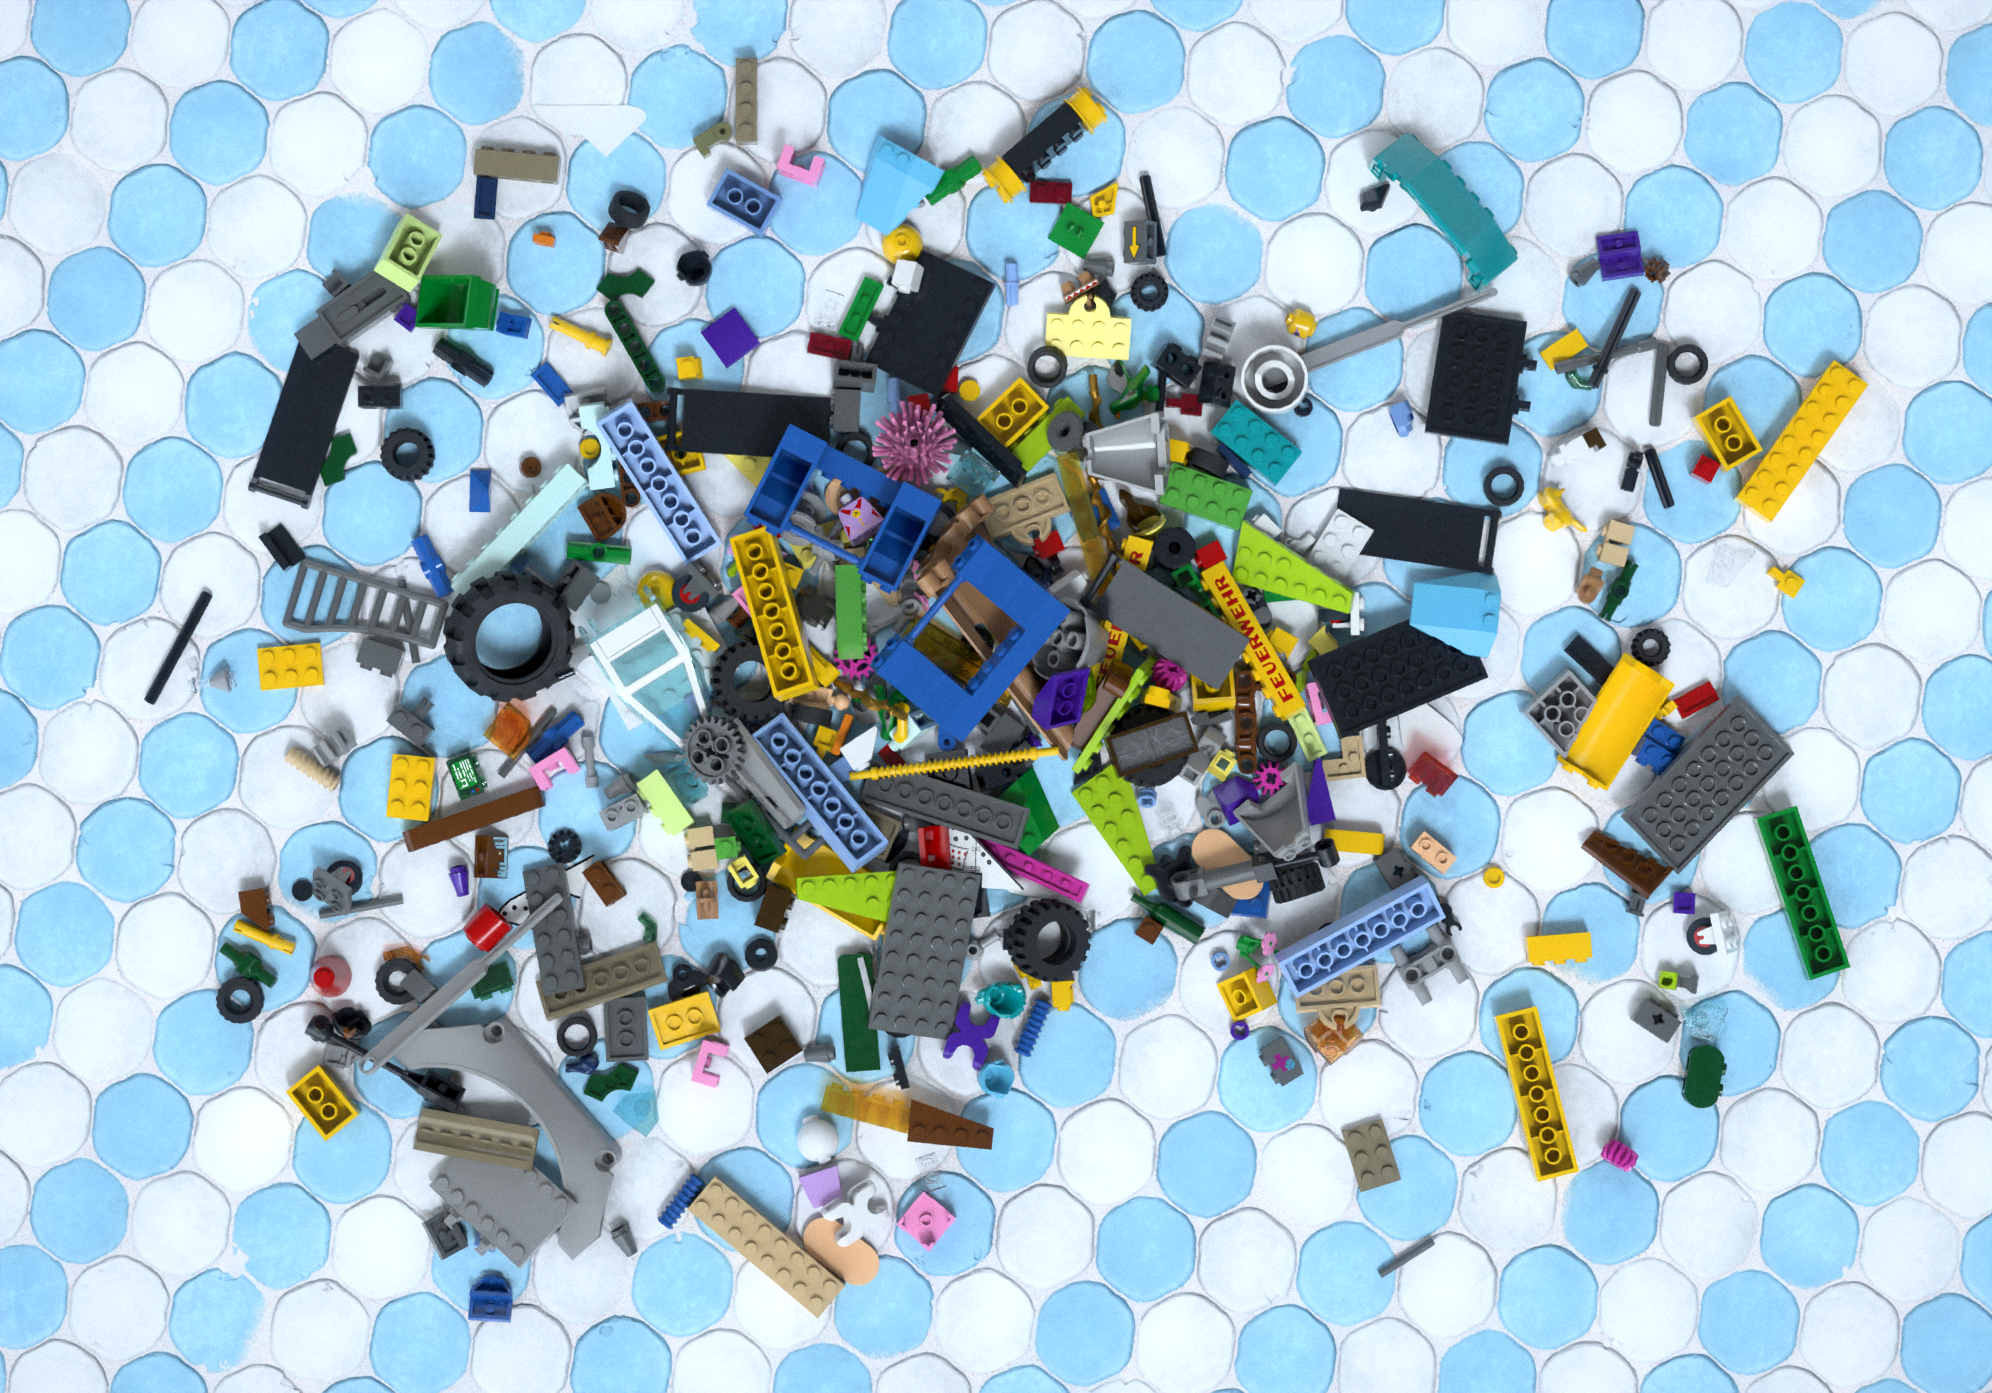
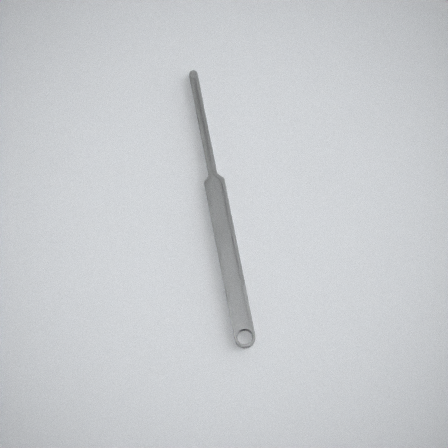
[1264,288,1498,389]
[358,893,563,1075]

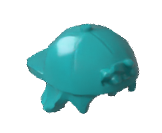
[975,981,1027,1019]

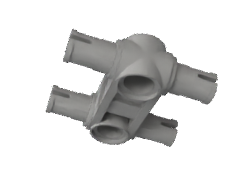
[1390,923,1469,1006]

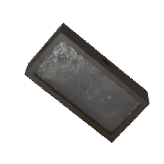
[1103,711,1200,779]

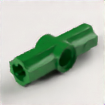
[925,155,982,206]
[567,541,632,565]

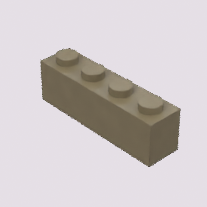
[736,58,758,145]
[473,146,561,185]

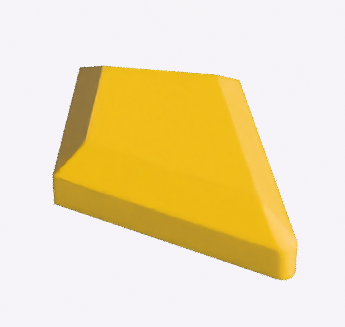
[1090,183,1118,218]

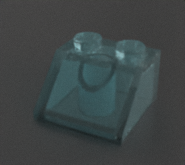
[946,448,1001,499]
[661,761,709,810]

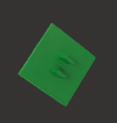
[1048,202,1104,259]

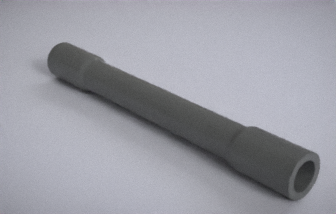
[1554,337,1658,375]

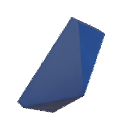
[469,470,492,513]

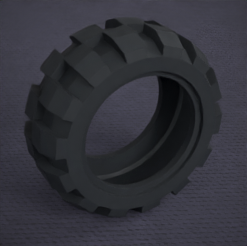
[443,570,575,703]

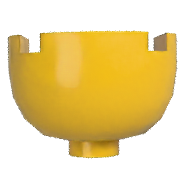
[881,224,923,264]
[636,570,676,611]

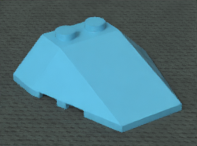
[855,135,944,236]
[1409,572,1501,658]

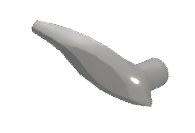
[645,752,685,764]

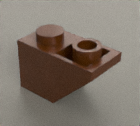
[238,888,275,930]

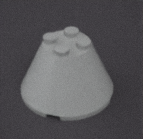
[1032,596,1109,679]

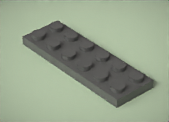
[522,863,586,996]

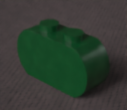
[1681,1044,1727,1108]

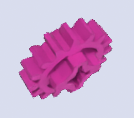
[834,638,879,680]

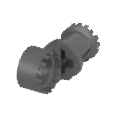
[1625,887,1648,917]

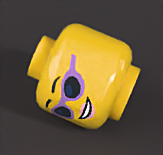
[1284,308,1317,339]

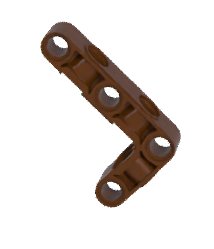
[1234,670,1297,775]

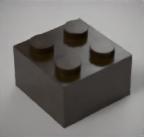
[754,885,796,933]
[744,1015,803,1074]

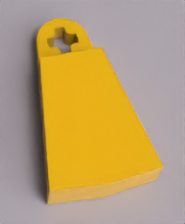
[1138,686,1182,713]

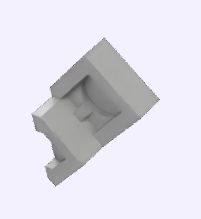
[322,1044,362,1069]

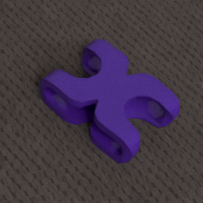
[943,1000,1000,1071]

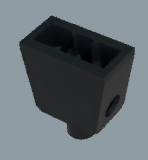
[975,760,1027,792]

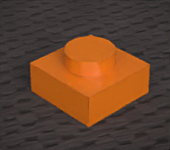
[532,231,556,249]

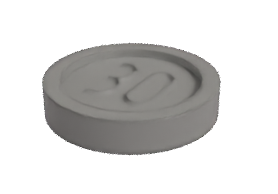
[590,583,611,604]

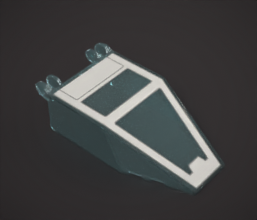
[577,585,715,755]

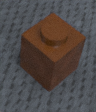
[1134,916,1164,945]

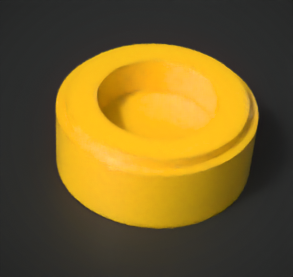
[959,380,980,402]
[579,438,601,460]
[1483,867,1505,888]

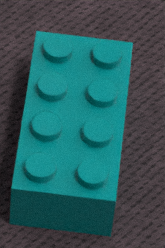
[1209,400,1302,487]

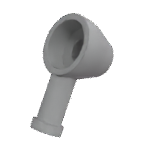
[891,596,921,634]
[966,931,1001,961]

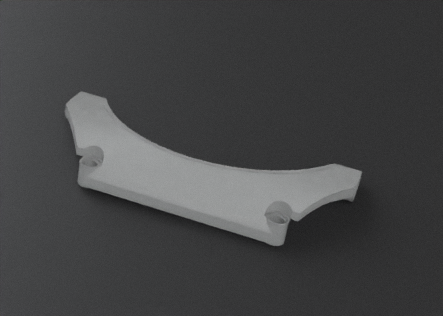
[394,1018,622,1260]

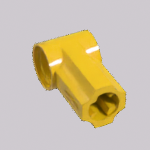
[809,646,841,688]

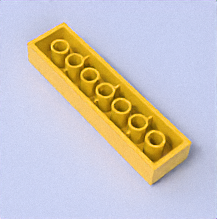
[1734,360,1869,523]
[729,527,820,702]
[1493,1006,1579,1182]

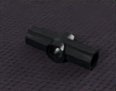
[432,338,495,388]

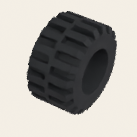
[380,427,436,482]
[1268,862,1326,904]

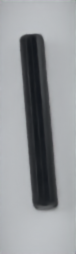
[1139,175,1167,257]

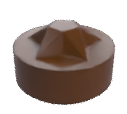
[519,457,541,478]

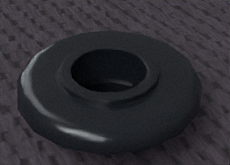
[745,938,778,972]

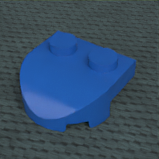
[468,1276,513,1323]

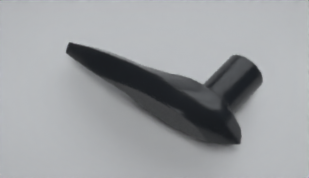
[885,830,909,863]

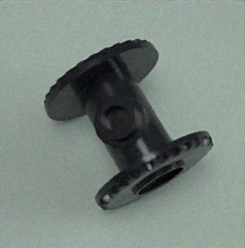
[1153,527,1196,571]

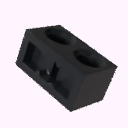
[1150,343,1202,389]
[358,386,403,409]

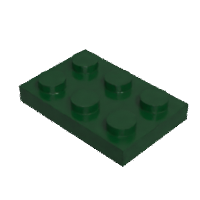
[723,799,787,865]

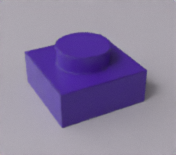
[394,303,417,333]
[1672,892,1696,914]

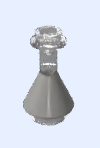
[188,668,237,694]

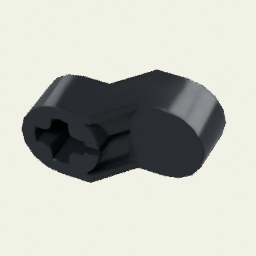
[1242,587,1273,629]

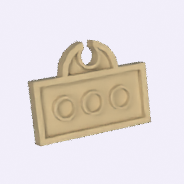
[984,472,1070,546]
[1295,964,1381,1030]

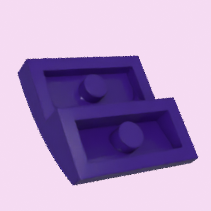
[1596,231,1644,282]
[701,308,761,368]

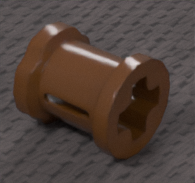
[726,605,752,629]

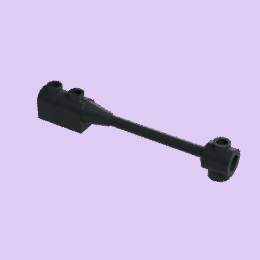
[305,1015,466,1113]

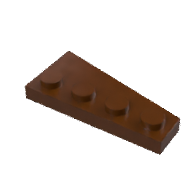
[1581,831,1674,899]
[907,1099,994,1150]

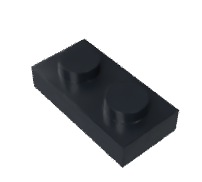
[888,1046,910,1090]

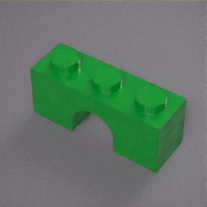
[1171,563,1221,619]

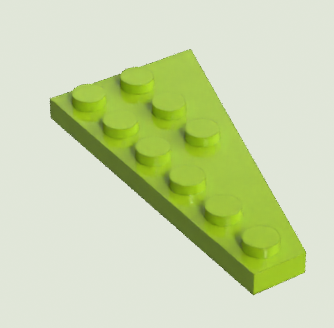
[1232,519,1355,614]
[1072,655,1159,774]
[1071,764,1156,896]
[795,871,896,922]

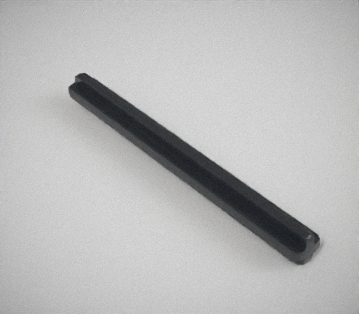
[144,591,213,705]

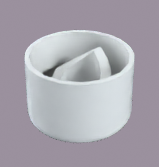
[1241,345,1308,415]

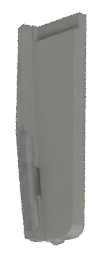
[724,717,805,829]

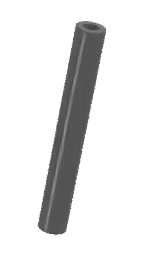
[1377,1238,1436,1278]

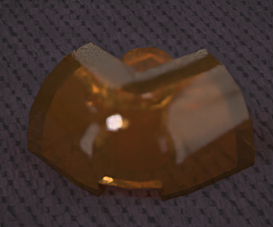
[483,702,533,761]
[1304,1014,1364,1066]

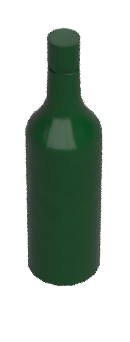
[1130,893,1206,945]

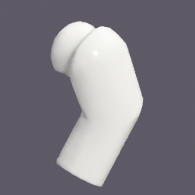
[1284,534,1316,554]

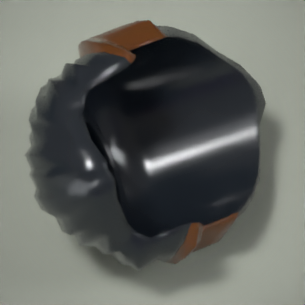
[331,1007,372,1040]

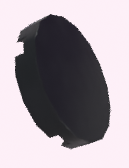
[1365,750,1407,791]

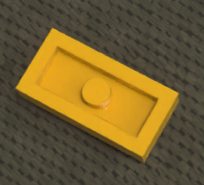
[682,618,721,653]

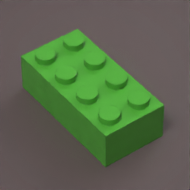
[1159,463,1253,532]
[835,565,868,660]

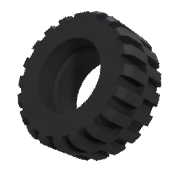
[710,640,789,722]
[1109,706,1188,788]
[1006,898,1091,982]

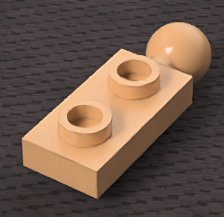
[788,687,850,711]

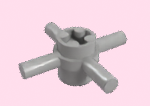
[809,521,844,575]

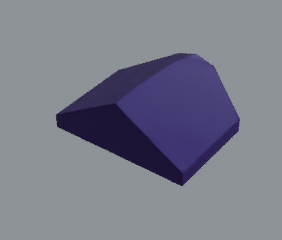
[1212,776,1259,826]

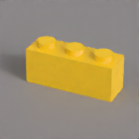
[1525,932,1593,966]

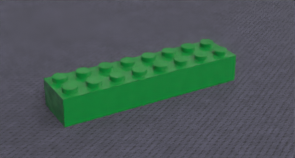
[1753,806,1850,980]

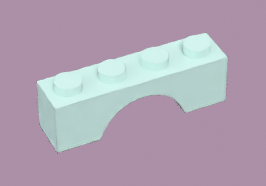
[579,401,619,490]

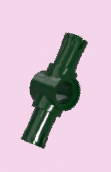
[1598,560,1639,622]
[219,942,278,988]

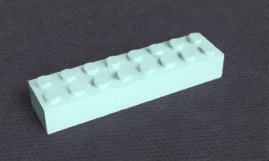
[451,463,589,595]

